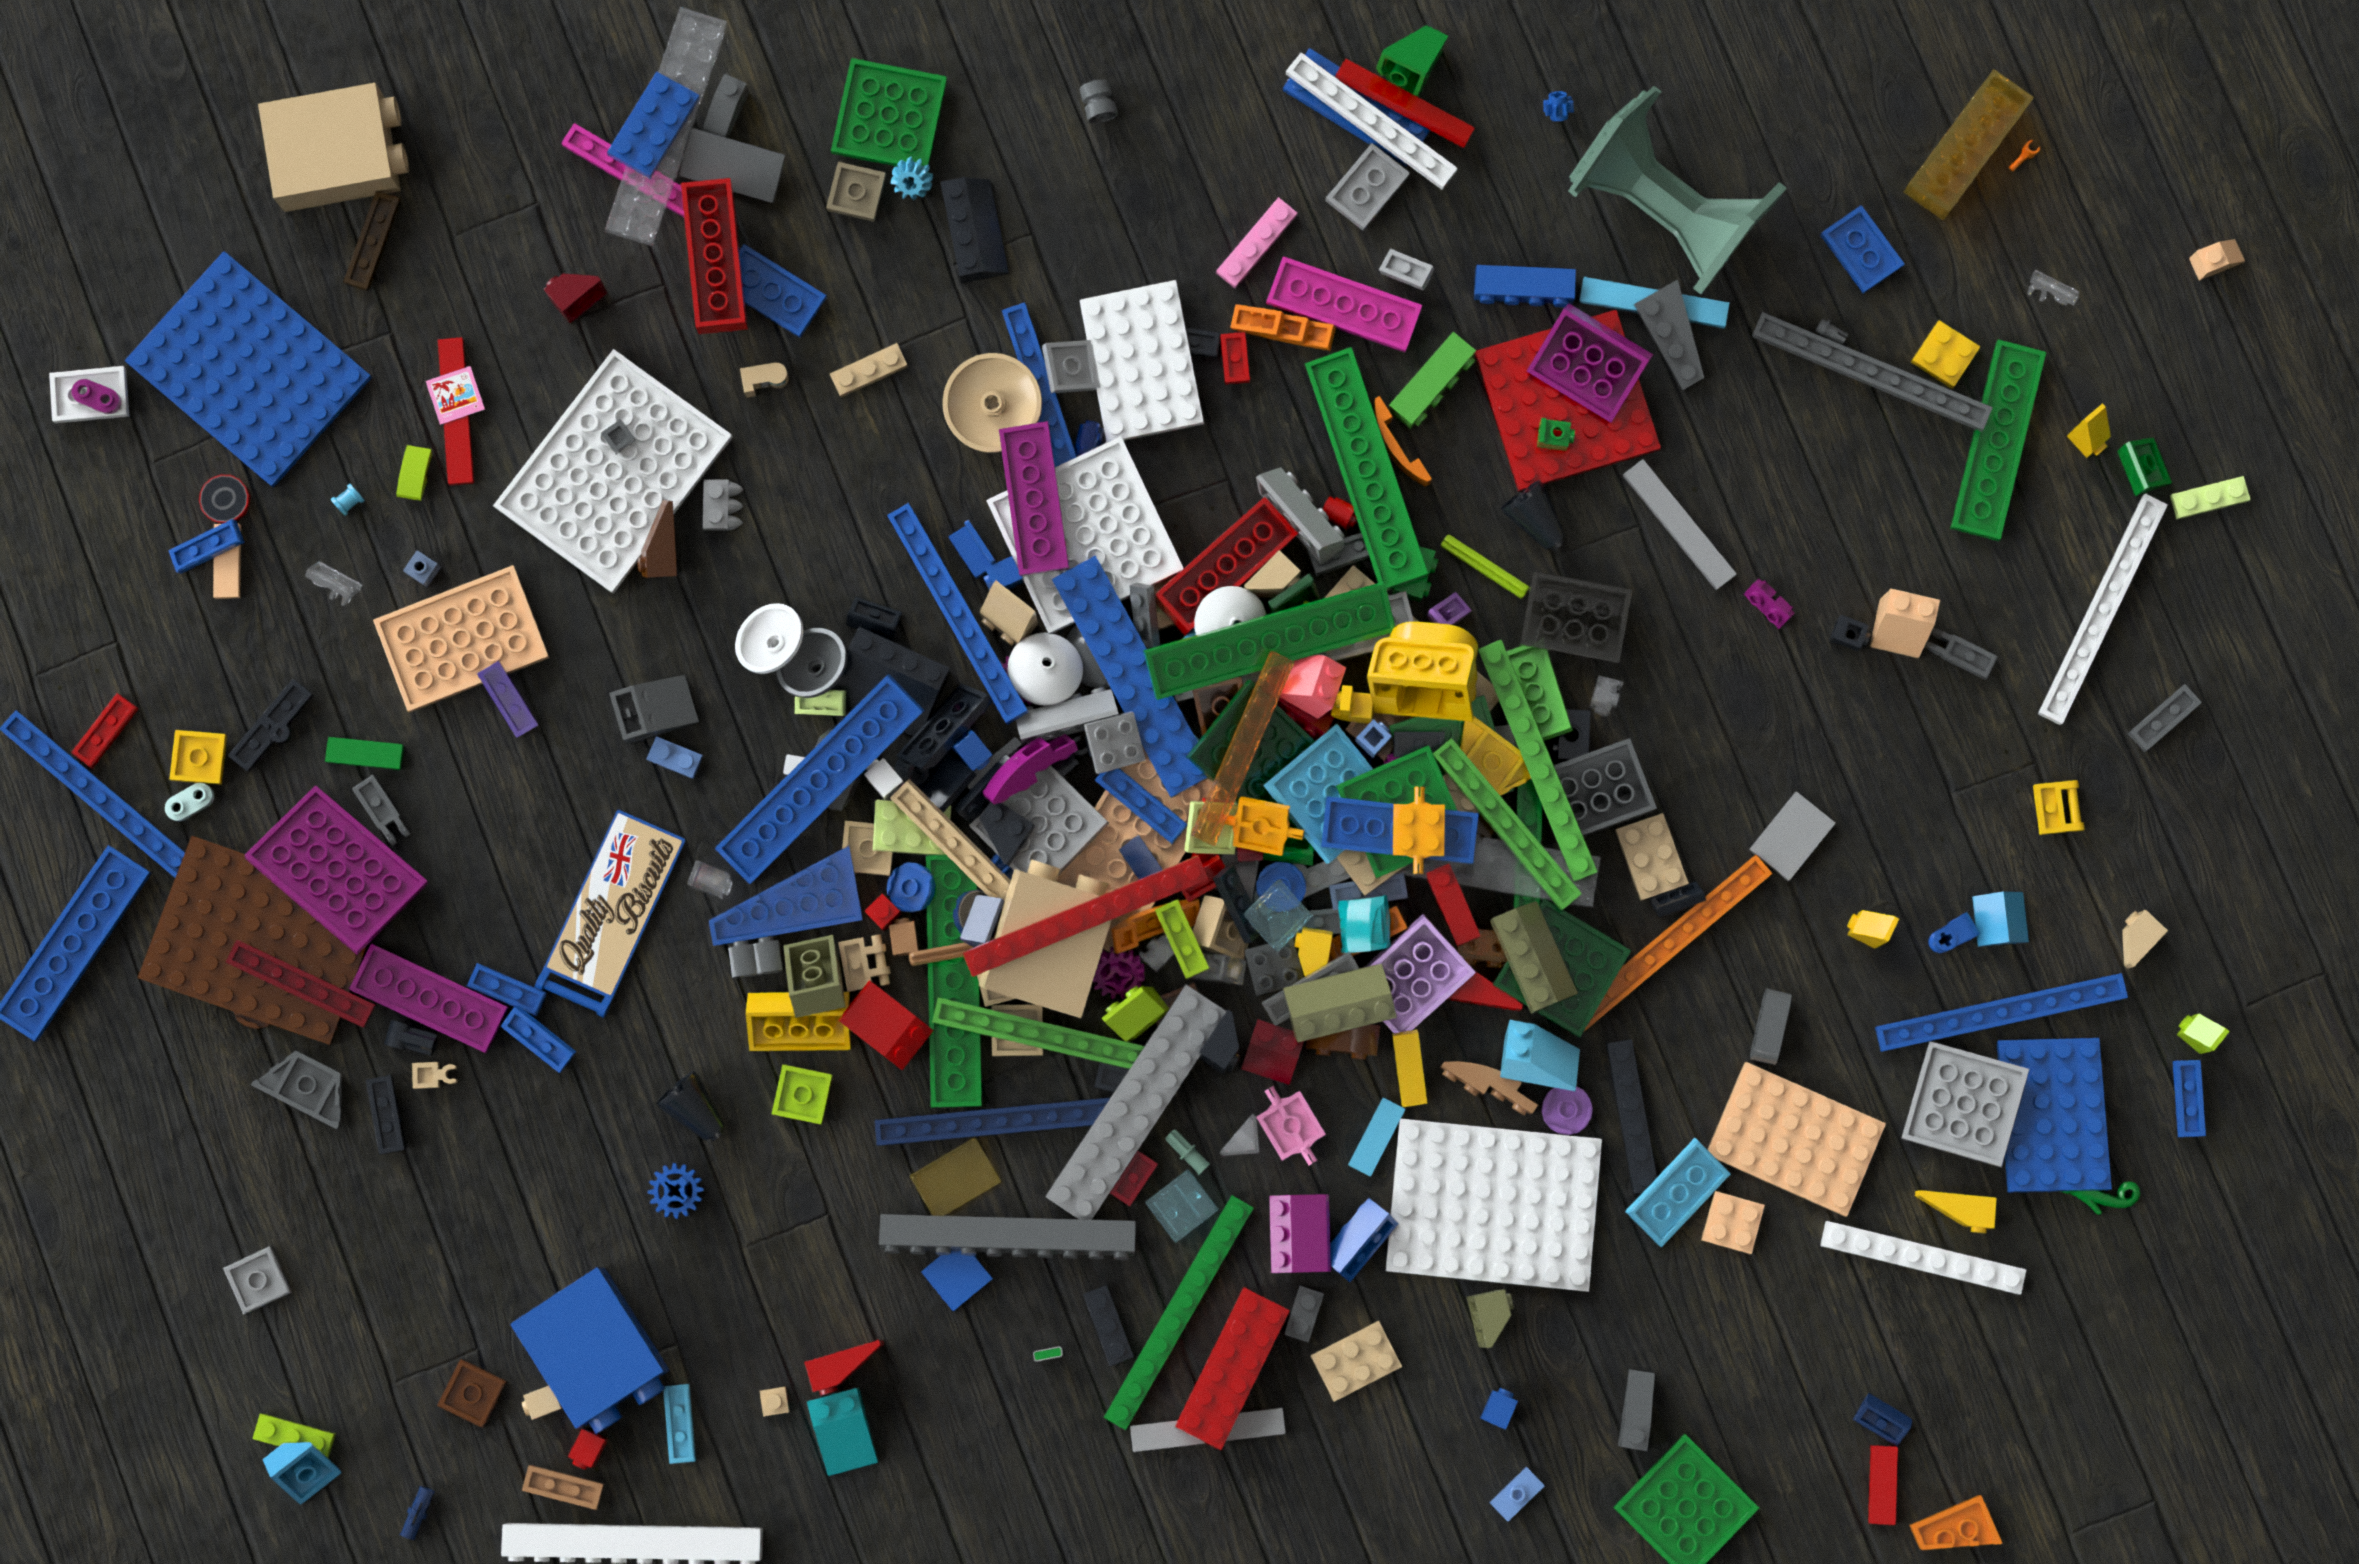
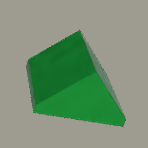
[2117,437,2172,497]

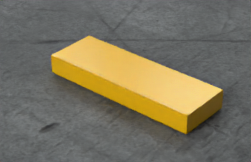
[1392,1030,1427,1107]

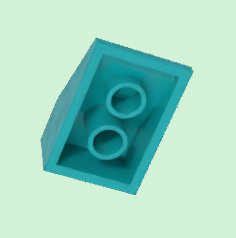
[807,1387,878,1476]

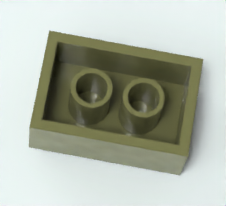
[784,935,846,1018]

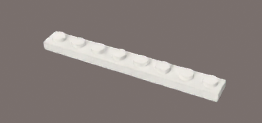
[1286,53,1458,190]
[1820,1221,2026,1295]

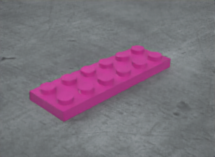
[1266,256,1422,353]

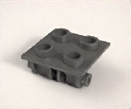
[1244,936,1303,996]

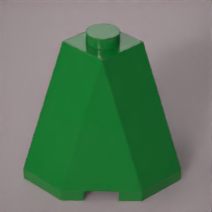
[1376,25,1448,97]

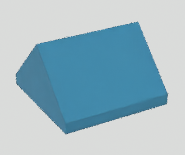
[1972,892,2029,947]

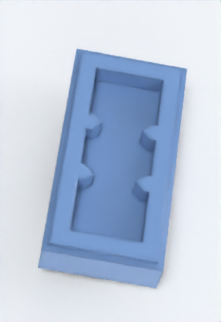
[1489,1467,1544,1522]

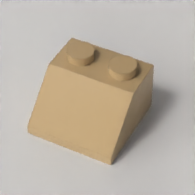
[1244,551,1301,598]
[1193,895,1259,962]

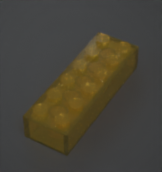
[1904,69,2034,220]

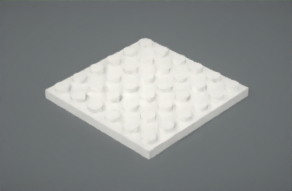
[986,436,1184,634]

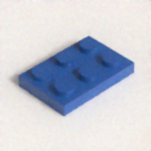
[1820,205,1905,294]

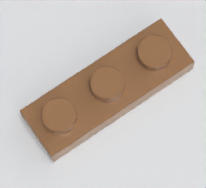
[522,1465,604,1510]

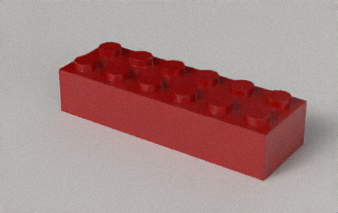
[681,178,748,335]
[1155,497,1298,636]
[1175,1288,1290,1450]

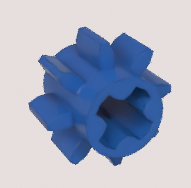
[1543,91,1574,121]

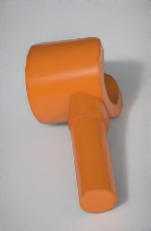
[2009,140,2040,172]

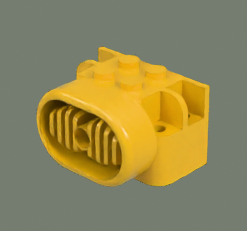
[1367,621,1478,722]

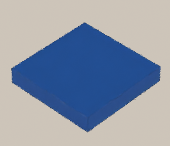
[921,1251,993,1311]

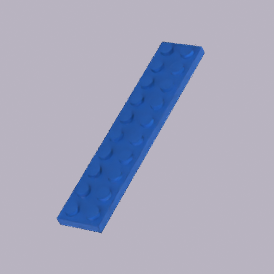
[1052,555,1208,798]
[715,675,925,884]

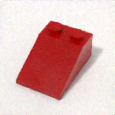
[838,980,934,1070]
[805,1339,884,1395]

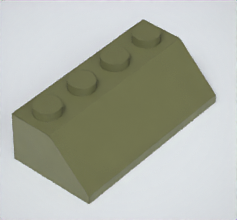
[1490,901,1578,1014]
[1283,963,1397,1042]
[1467,1290,1514,1348]

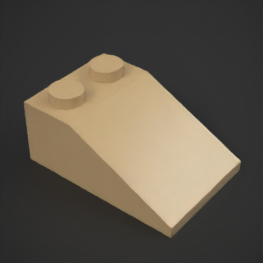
[979,581,1038,646]

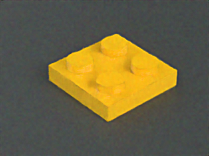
[1911,320,1980,389]
[169,730,227,785]

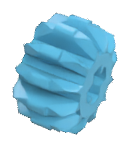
[891,157,933,200]

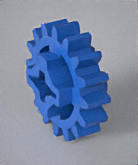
[648,1163,704,1219]

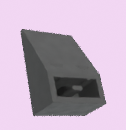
[609,675,699,745]

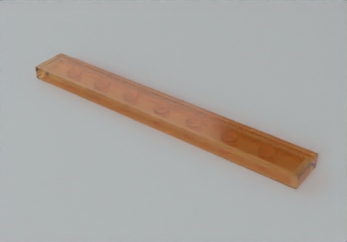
[1190,651,1295,846]

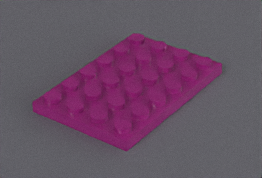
[244,785,428,955]

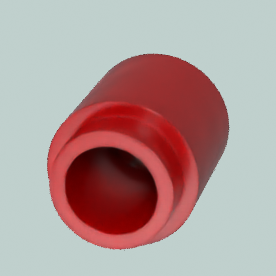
[1323,497,1357,530]

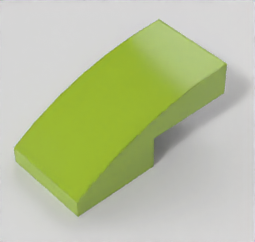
[396,445,432,501]

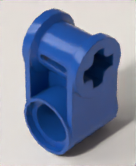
[1929,912,1980,953]

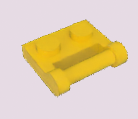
[2033,780,2085,835]

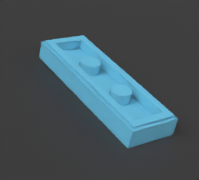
[1348,1097,1405,1177]
[663,1384,696,1464]

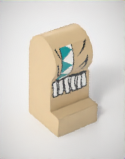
[740,363,789,398]

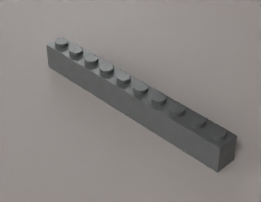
[879,1214,1136,1260]

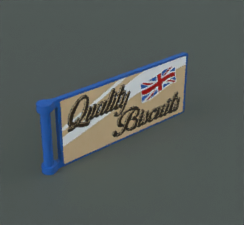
[535,810,685,1018]

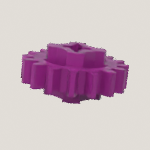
[1092,946,1144,999]

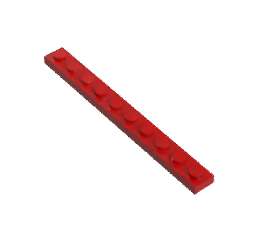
[962,856,1208,977]

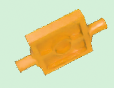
[1393,787,1445,874]
[1218,796,1304,856]

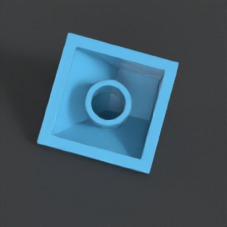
[263,1442,342,1505]

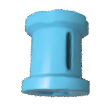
[331,484,365,516]

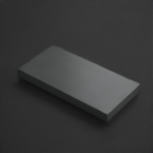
[679,128,787,203]

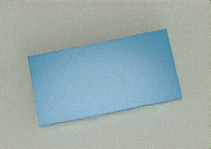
[1625,1138,1731,1247]

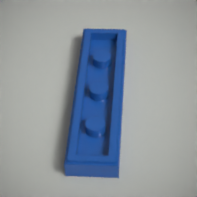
[1095,768,1188,844]

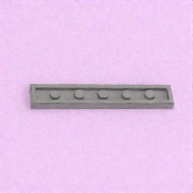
[1623,459,1736,590]
[1130,1408,1286,1452]

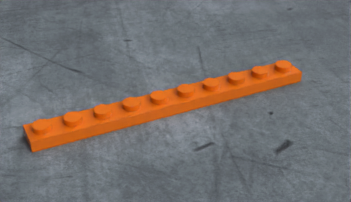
[1584,855,1773,1031]

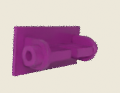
[1744,578,1795,628]

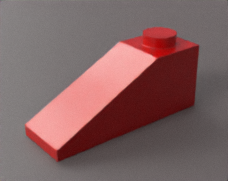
[1426,863,1481,947]
[1446,971,1523,1011]

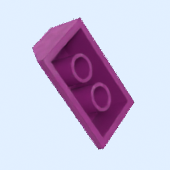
[1269,1194,1331,1273]

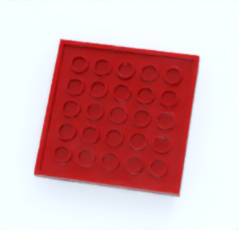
[1475,310,1661,492]

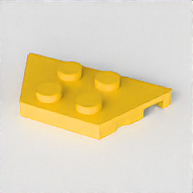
[1460,716,1531,796]

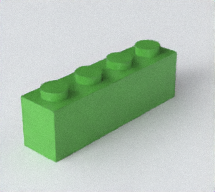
[1388,332,1476,429]

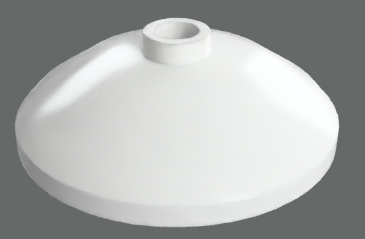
[1195,586,1267,635]
[735,604,803,674]
[1008,633,1083,706]

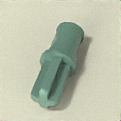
[1165,1129,1210,1175]

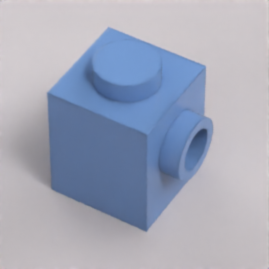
[1355,719,1392,758]

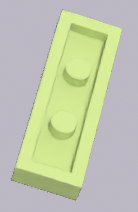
[2170,476,2251,519]

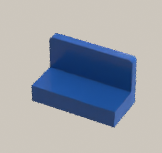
[949,520,996,579]

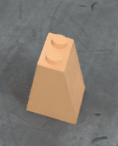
[1870,589,1940,658]

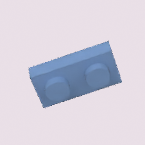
[647,736,703,779]

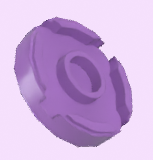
[1541,1086,1593,1135]

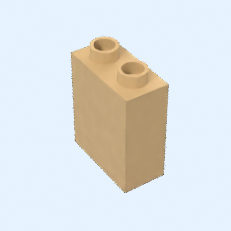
[258,83,409,212]
[979,860,1111,1018]

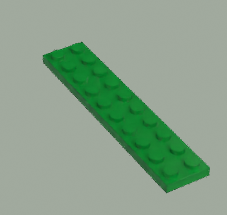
[1305,347,1429,590]
[1143,582,1395,700]
[926,855,982,1108]

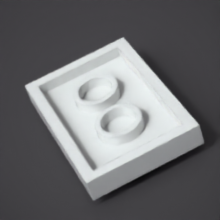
[49,366,129,423]

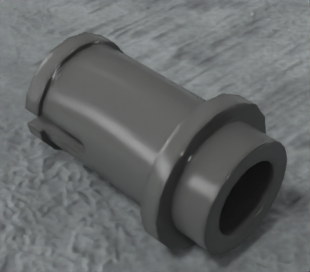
[1815,319,1848,345]

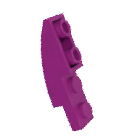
[983,734,1078,805]

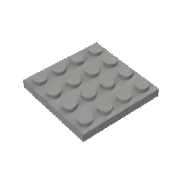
[969,765,1109,876]
[1902,1041,2030,1168]

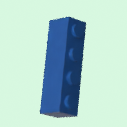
[1474,265,1576,307]

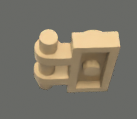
[838,935,891,992]

